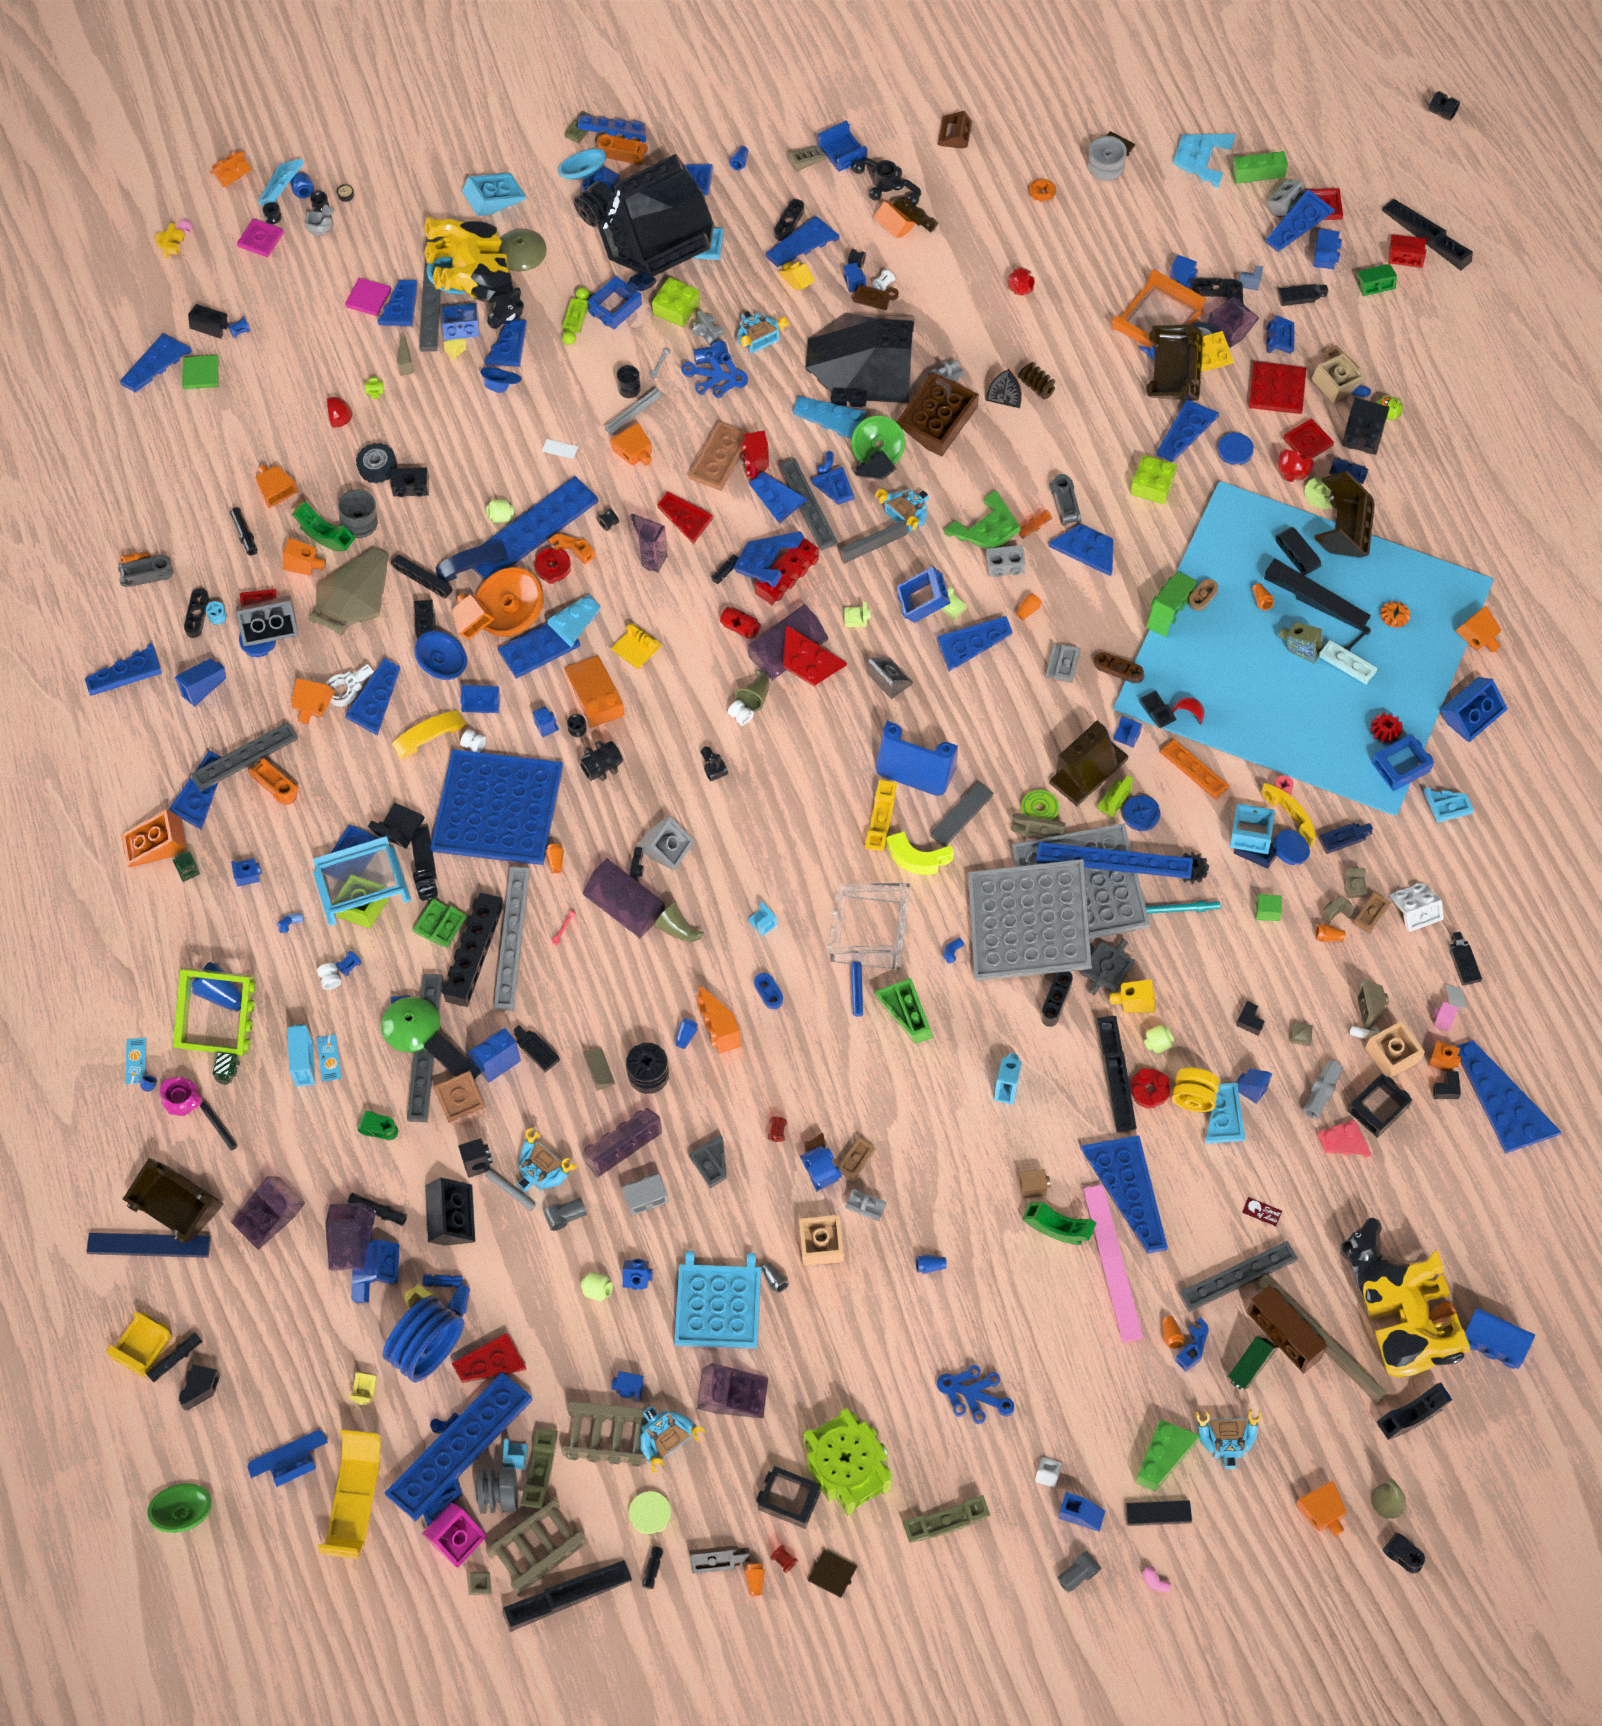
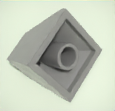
[638,816,695,870]

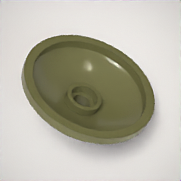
[498,229,547,272]

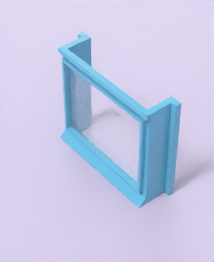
[313,836,411,926]

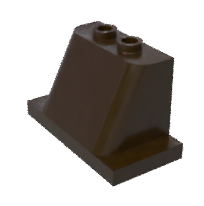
[1049,720,1129,806]

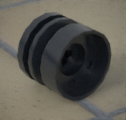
[573,180,614,227]
[626,1043,669,1094]

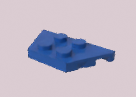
[1049,524,1113,576]

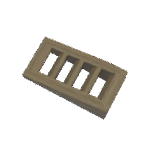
[788,145,826,172]
[398,335,414,376]

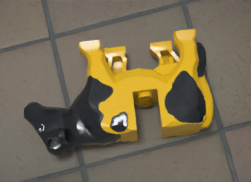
[424,217,524,329]
[1340,1218,1470,1377]

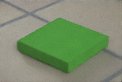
[182,355,219,389]

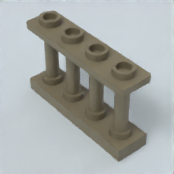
[561,1401,648,1467]
[486,1499,587,1596]

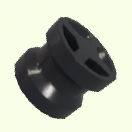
[310,191,329,213]
[262,202,282,224]
[848,249,866,269]
[597,508,619,531]
[567,714,587,737]

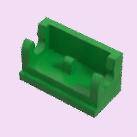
[1357,264,1397,296]

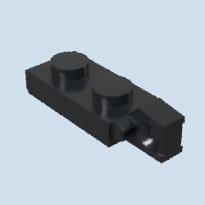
[1278,284,1328,306]
[1450,932,1482,986]
[513,1025,560,1073]

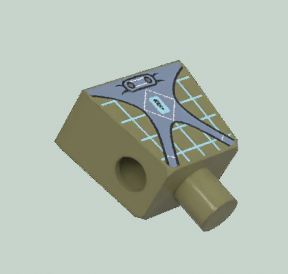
[1279,622,1323,664]

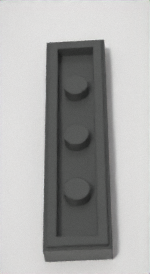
[841,520,908,564]
[930,782,994,847]

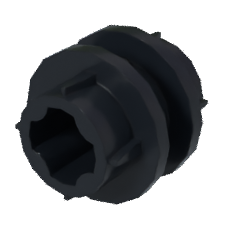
[578,740,624,781]

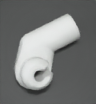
[1350,1026,1381,1040]

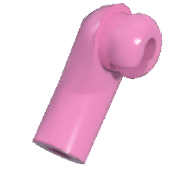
[1143,1566,1171,1593]

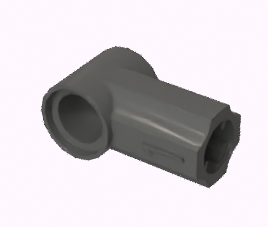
[543,1198,587,1231]
[1057,1551,1102,1593]

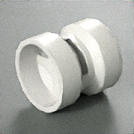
[728,700,754,726]
[460,729,486,752]
[317,963,341,990]

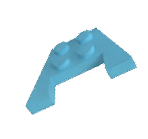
[1173,134,1236,188]

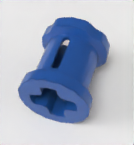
[227,317,250,338]
[335,951,362,977]

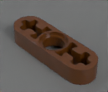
[1094,652,1144,683]

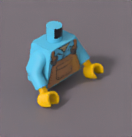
[737,311,790,354]
[875,489,929,533]
[517,1128,577,1192]
[640,1406,706,1473]
[1195,1409,1261,1469]

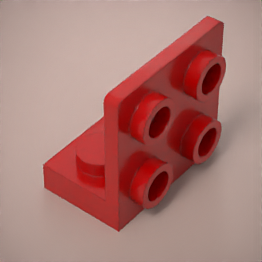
[1388,234,1427,268]

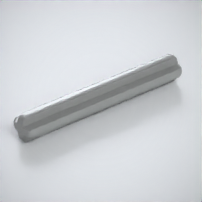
[605,388,662,434]

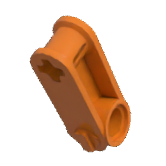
[597,134,648,165]
[248,758,299,805]

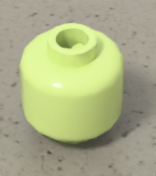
[486,499,514,523]
[1144,1025,1175,1054]
[581,1272,613,1301]

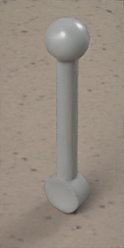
[650,348,670,378]

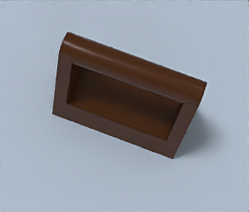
[938,110,972,149]

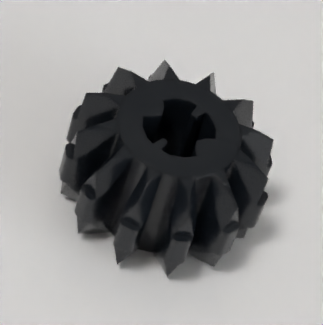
[1183,851,1209,885]
[413,868,438,901]

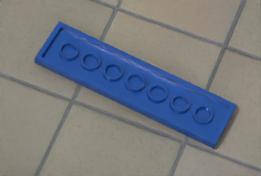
[472,476,599,581]
[384,1372,533,1522]

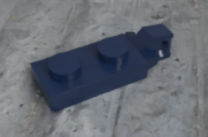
[626,271,657,294]
[1319,823,1373,854]

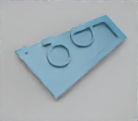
[258,158,305,206]
[547,595,601,648]
[1205,1083,1245,1144]

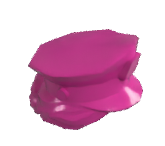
[160,1076,202,1116]

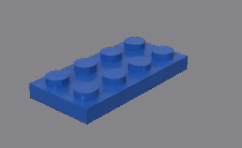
[498,624,580,679]

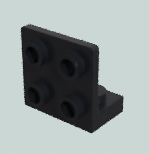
[367,803,425,849]

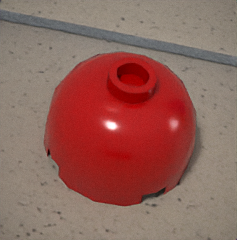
[1277,449,1314,482]

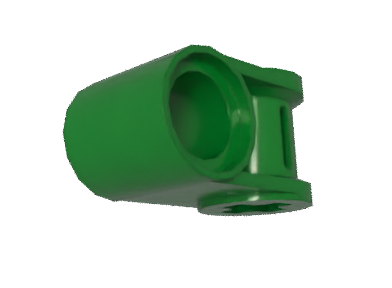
[357,1111,398,1140]

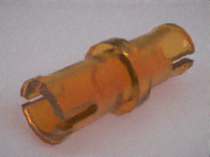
[1018,510,1052,539]

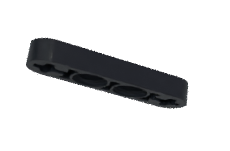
[391,555,453,598]

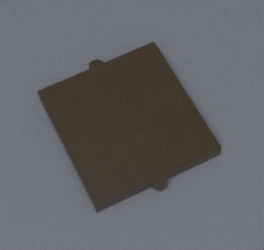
[808,1549,857,1598]

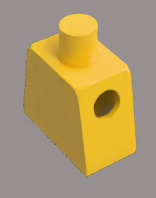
[1110,979,1156,1013]

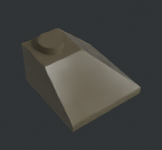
[1357,980,1389,1030]

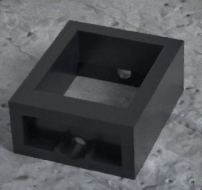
[1347,1073,1412,1138]
[756,1466,822,1529]

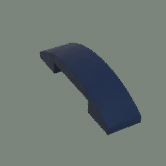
[436,543,508,582]

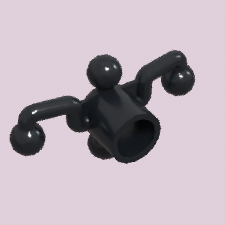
[852,158,921,205]

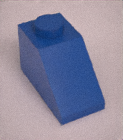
[1237,1069,1272,1104]

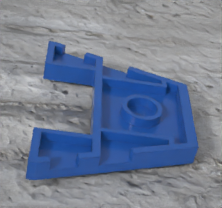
[734,531,804,587]

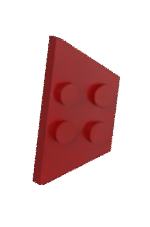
[782,626,848,687]

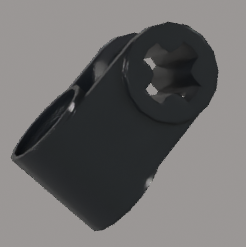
[1382,1532,1425,1574]

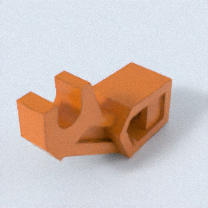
[548,534,595,565]

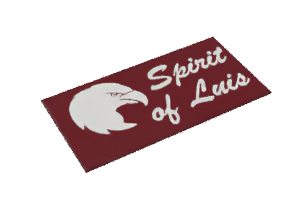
[1242,1197,1282,1226]

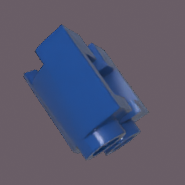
[800,1145,842,1192]

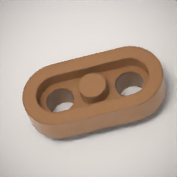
[1188,579,1218,611]

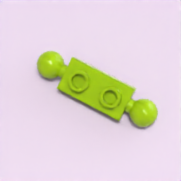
[562,287,589,345]

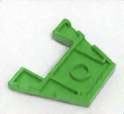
[944,490,1021,549]

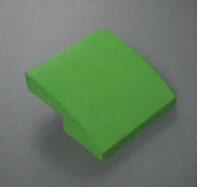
[413,899,467,948]

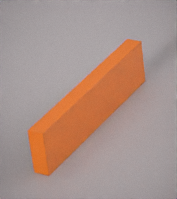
[1160,738,1229,800]

